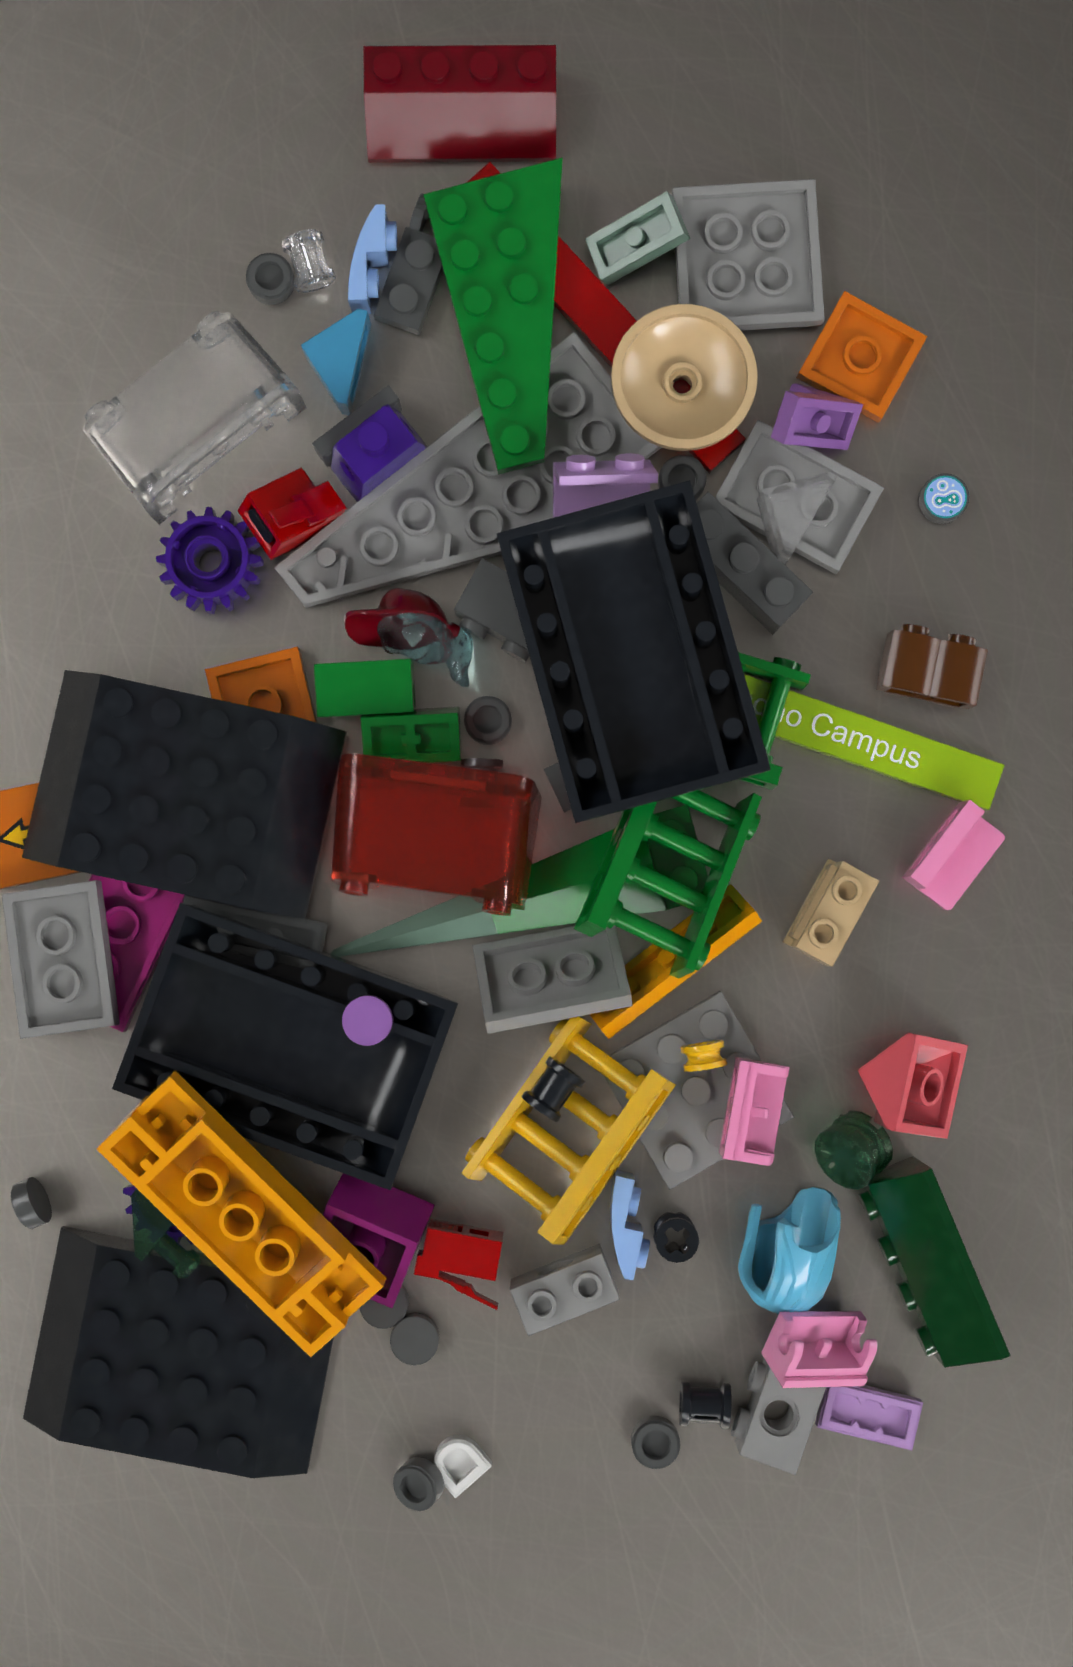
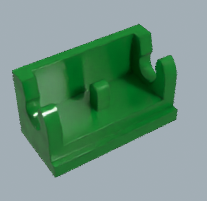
[314,659,416,718]
[361,707,462,766]

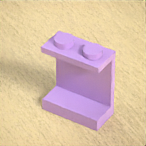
[553,453,658,518]

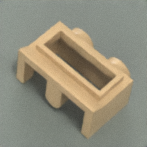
[783,859,879,967]

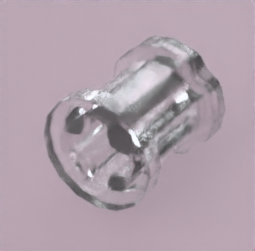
[282,229,336,293]

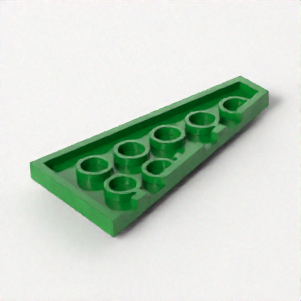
[423,157,563,475]

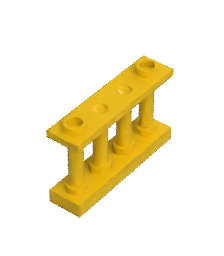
[461,1016,676,1245]

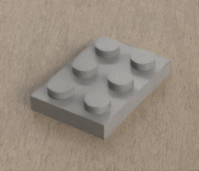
[715,420,884,574]
[2,880,120,1039]
[472,926,633,1034]

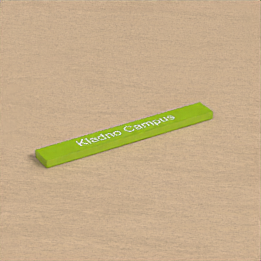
[744,674,1005,811]

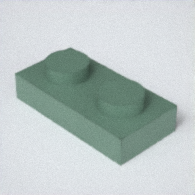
[585,191,691,285]

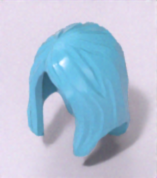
[738,1187,841,1315]

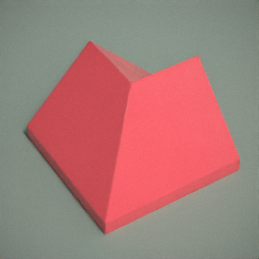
[858,1032,968,1139]

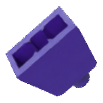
[331,404,428,502]

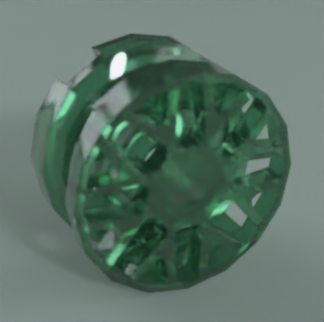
[814,1111,893,1190]

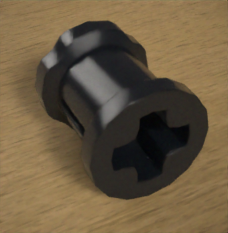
[521,1056,586,1122]
[653,1212,699,1263]
[679,1382,732,1429]

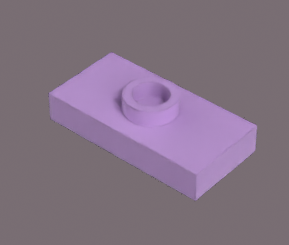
[815,1385,923,1450]

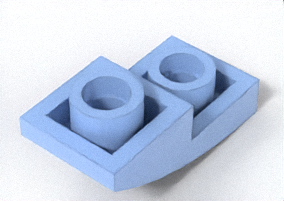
[348,204,398,314]
[610,1170,650,1280]

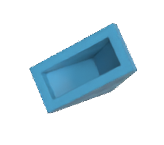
[301,309,371,415]

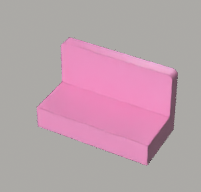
[902,800,1005,910]

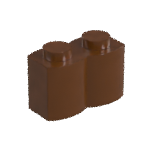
[876,624,988,709]

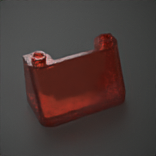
[331,754,542,916]

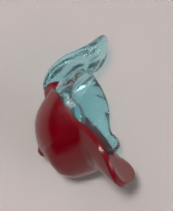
[344,588,473,687]

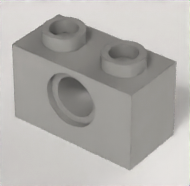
[510,1244,620,1336]
[731,1359,826,1475]

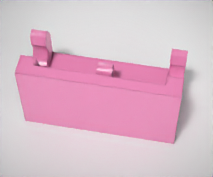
[719,1057,790,1166]
[761,1311,877,1388]

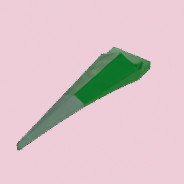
[330,805,708,957]

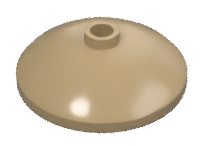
[611,304,758,451]

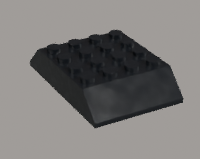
[496,480,771,824]
[22,670,347,919]
[112,903,458,1190]
[23,1226,334,1478]

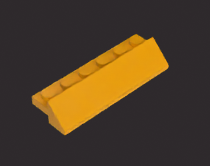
[96,1071,386,1357]

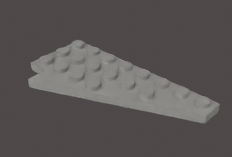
[274,332,662,608]

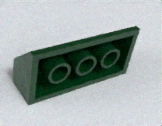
[858,1156,1011,1368]

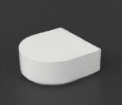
[434,1435,492,1498]

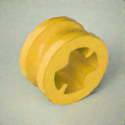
[680,1040,727,1072]

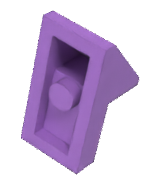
[771,383,863,450]

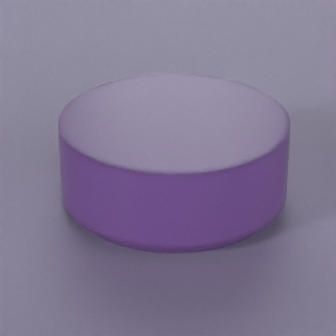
[342,995,393,1046]

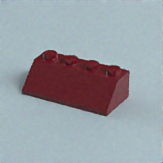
[363,45,556,163]

